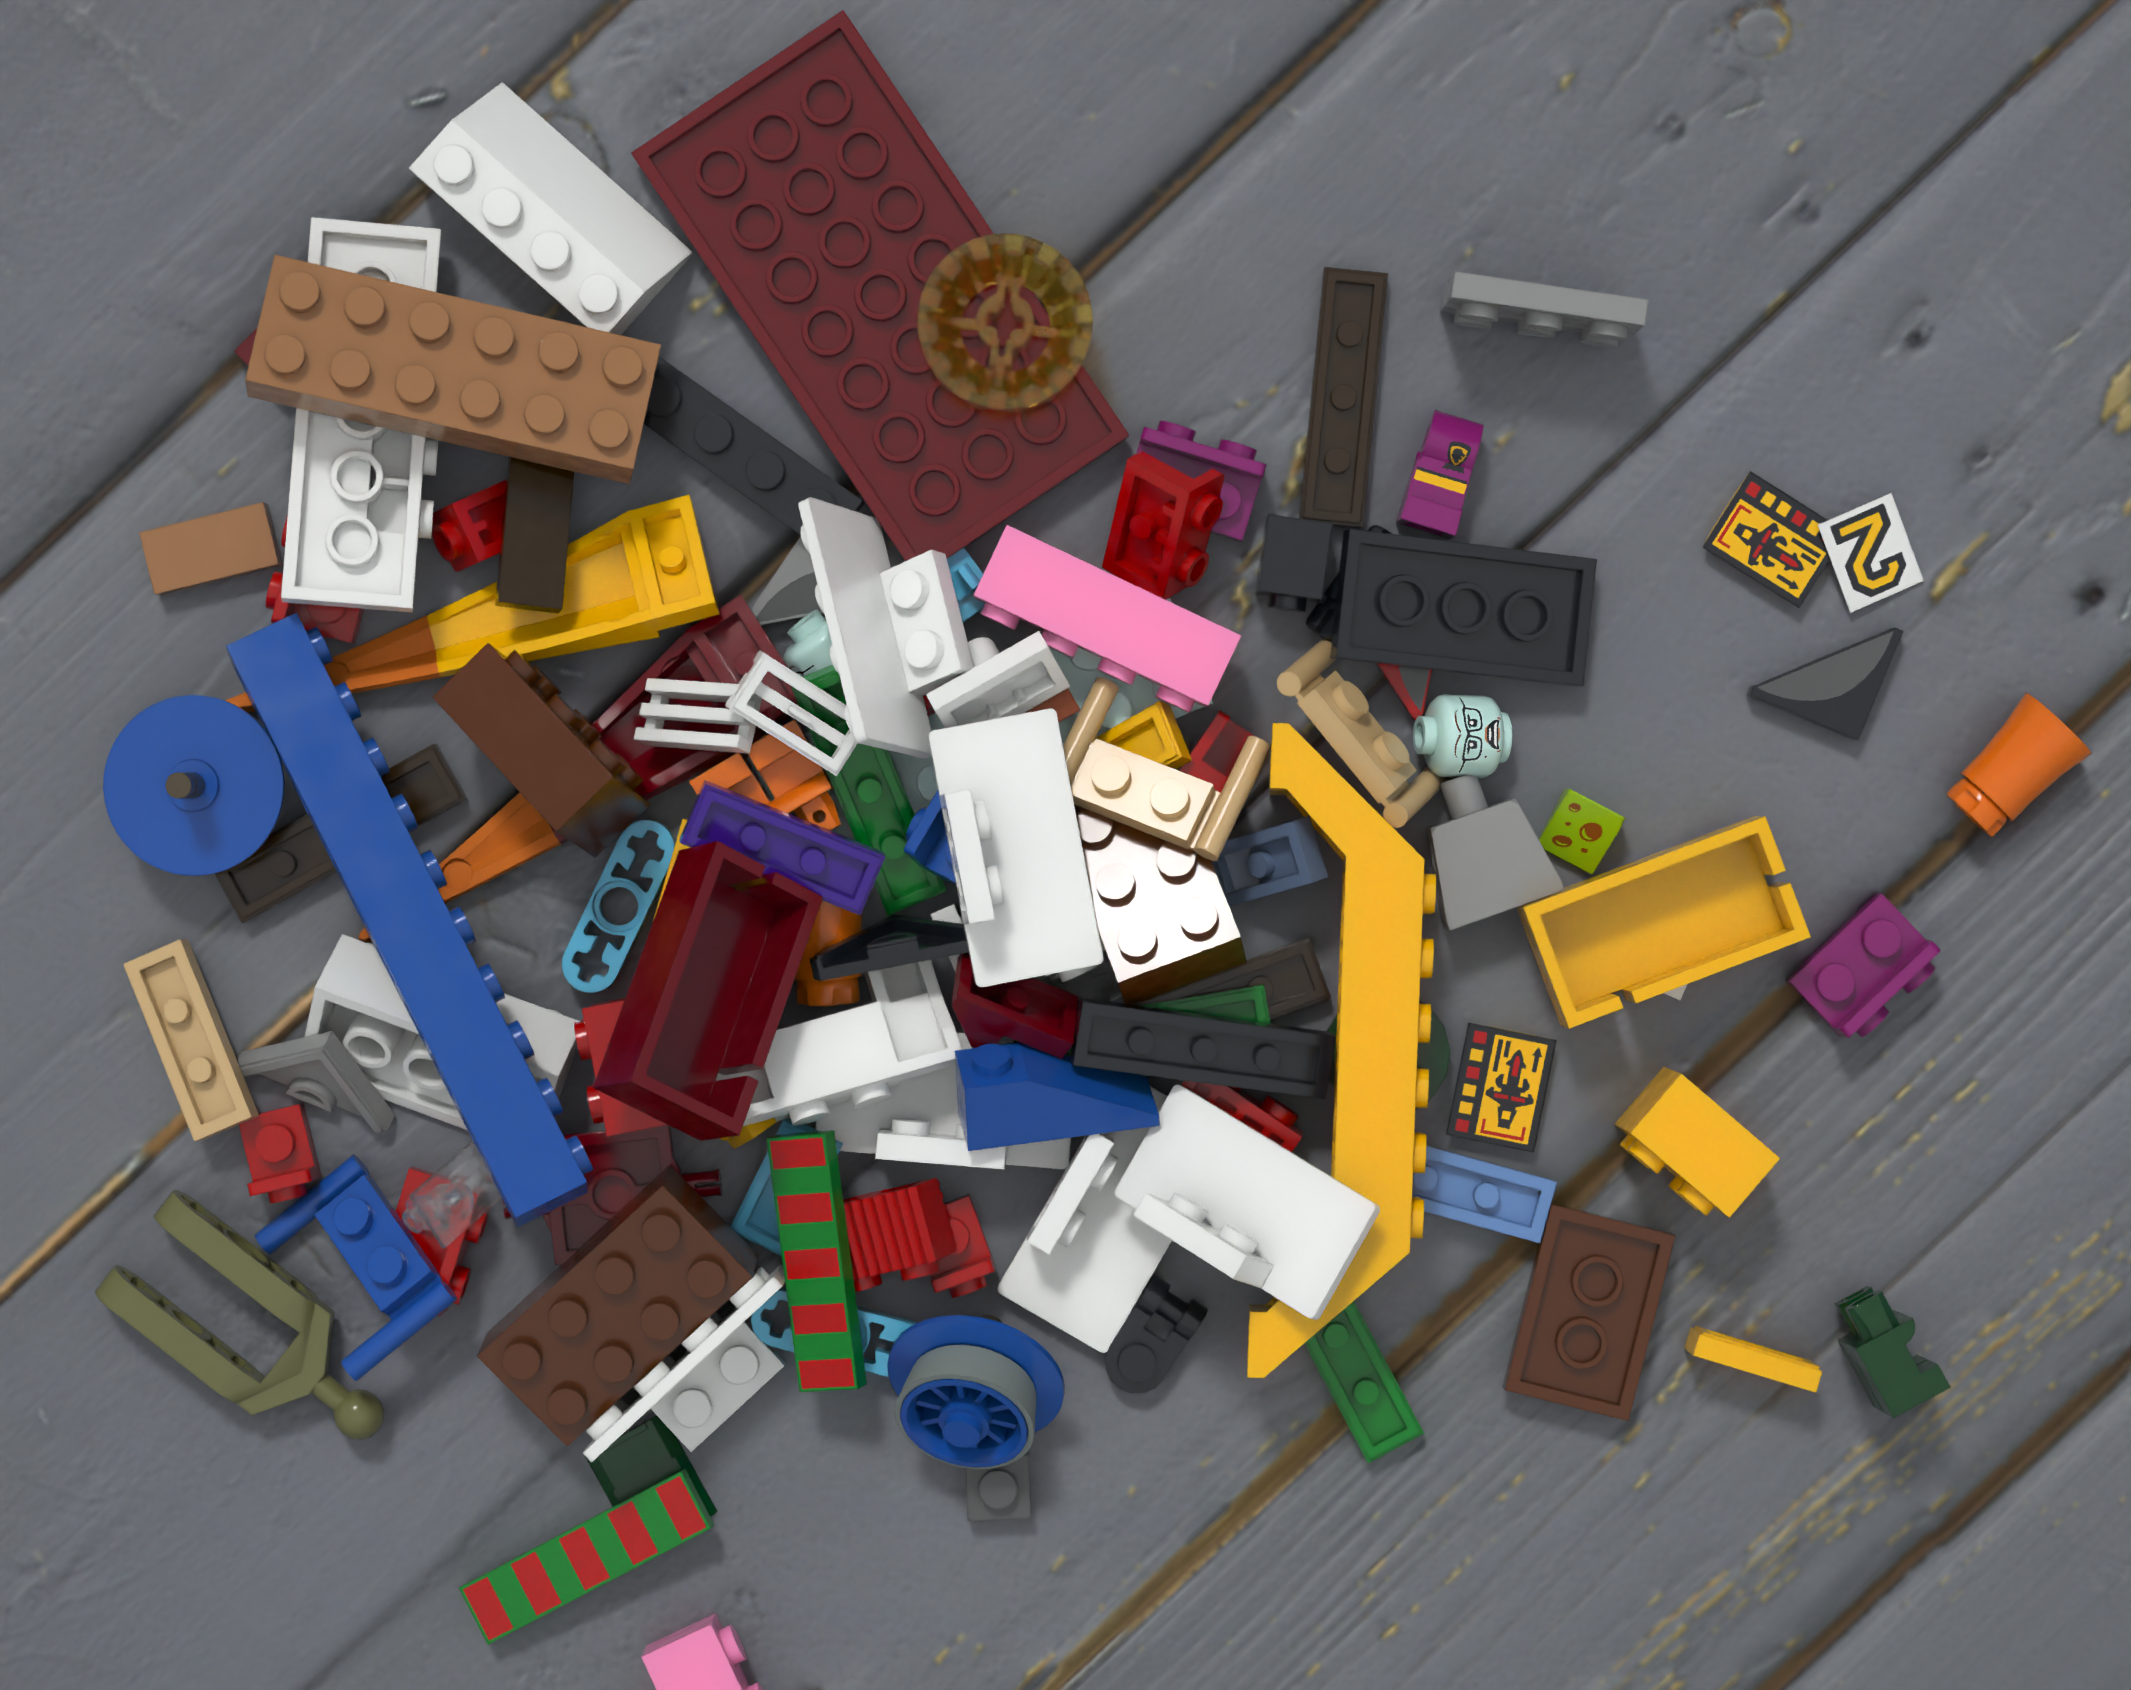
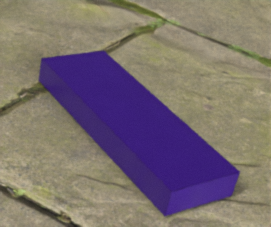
[680,780,886,915]

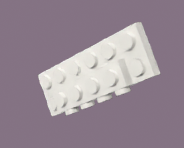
[281,217,441,613]

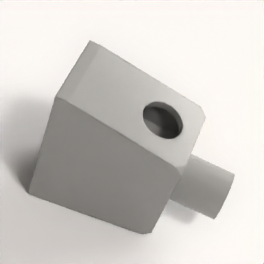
[1426,775,1565,931]

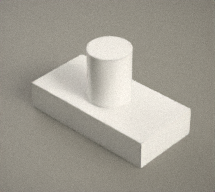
[926,631,1071,728]

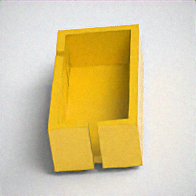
[1516,816,1811,1029]

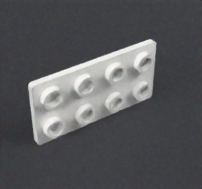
[798,497,974,759]
[928,708,1103,987]
[816,1032,1071,1169]
[1115,1085,1380,1320]
[998,1086,1172,1353]
[583,1265,786,1462]

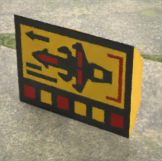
[1703,471,1830,608]
[1446,1022,1557,1152]

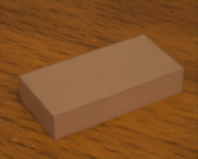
[139,502,283,596]

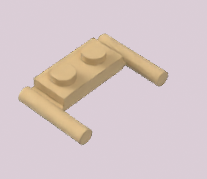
[1277,639,1446,828]
[1063,677,1271,861]

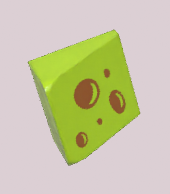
[1538,789,1626,875]

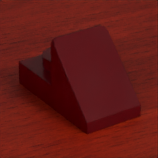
[951,953,1078,1059]

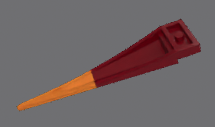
[358,595,799,942]

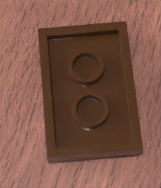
[1502,1203,1676,1421]

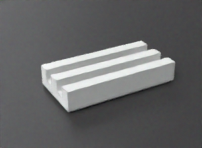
[725,650,858,776]
[633,678,762,754]

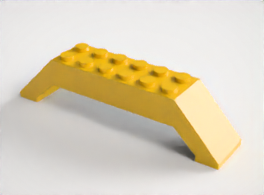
[1247,723,1436,1378]

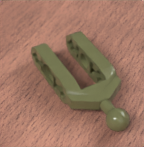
[95,1190,384,1440]

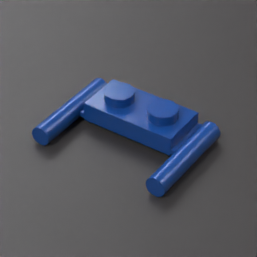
[254,1154,457,1381]

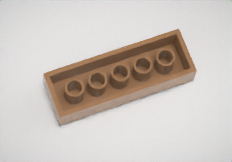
[245,255,661,484]

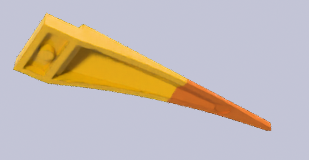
[225,495,720,713]

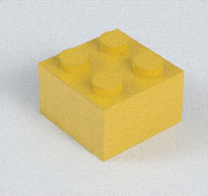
[1614,1067,1780,1218]

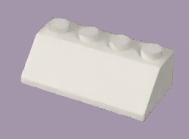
[409,82,694,335]
[305,934,580,1130]

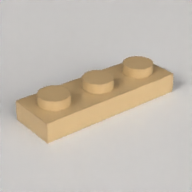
[123,939,259,1142]

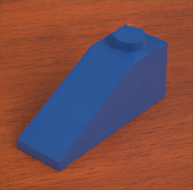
[955,1042,1160,1151]

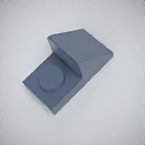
[1211,816,1329,907]

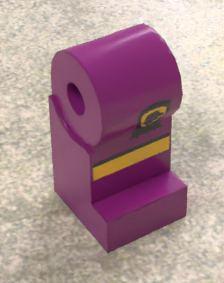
[1396,409,1484,539]

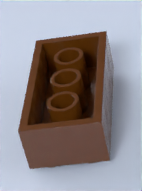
[477,1165,758,1447]

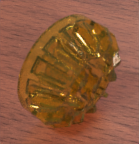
[917,233,1093,413]

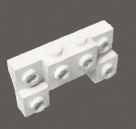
[716,960,962,1126]

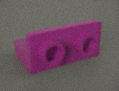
[1136,420,1267,542]
[1786,893,1941,1038]

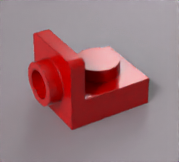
[432,480,506,572]
[239,1102,322,1204]
[930,1194,996,1298]

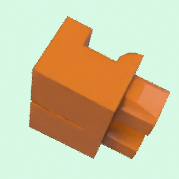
[689,719,842,831]

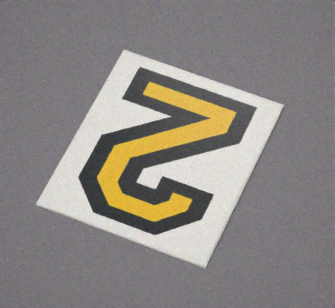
[1818,493,1924,613]

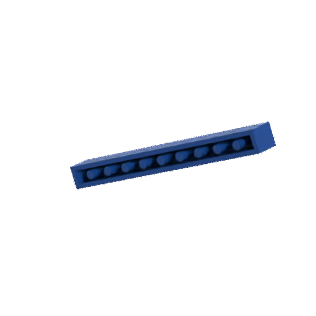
[226,613,593,1228]

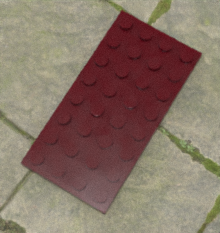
[631,10,1129,561]

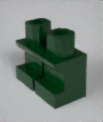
[1835,1286,1951,1418]

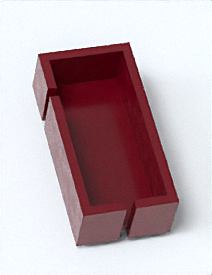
[593,841,823,1141]

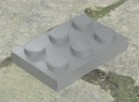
[1440,271,1649,347]

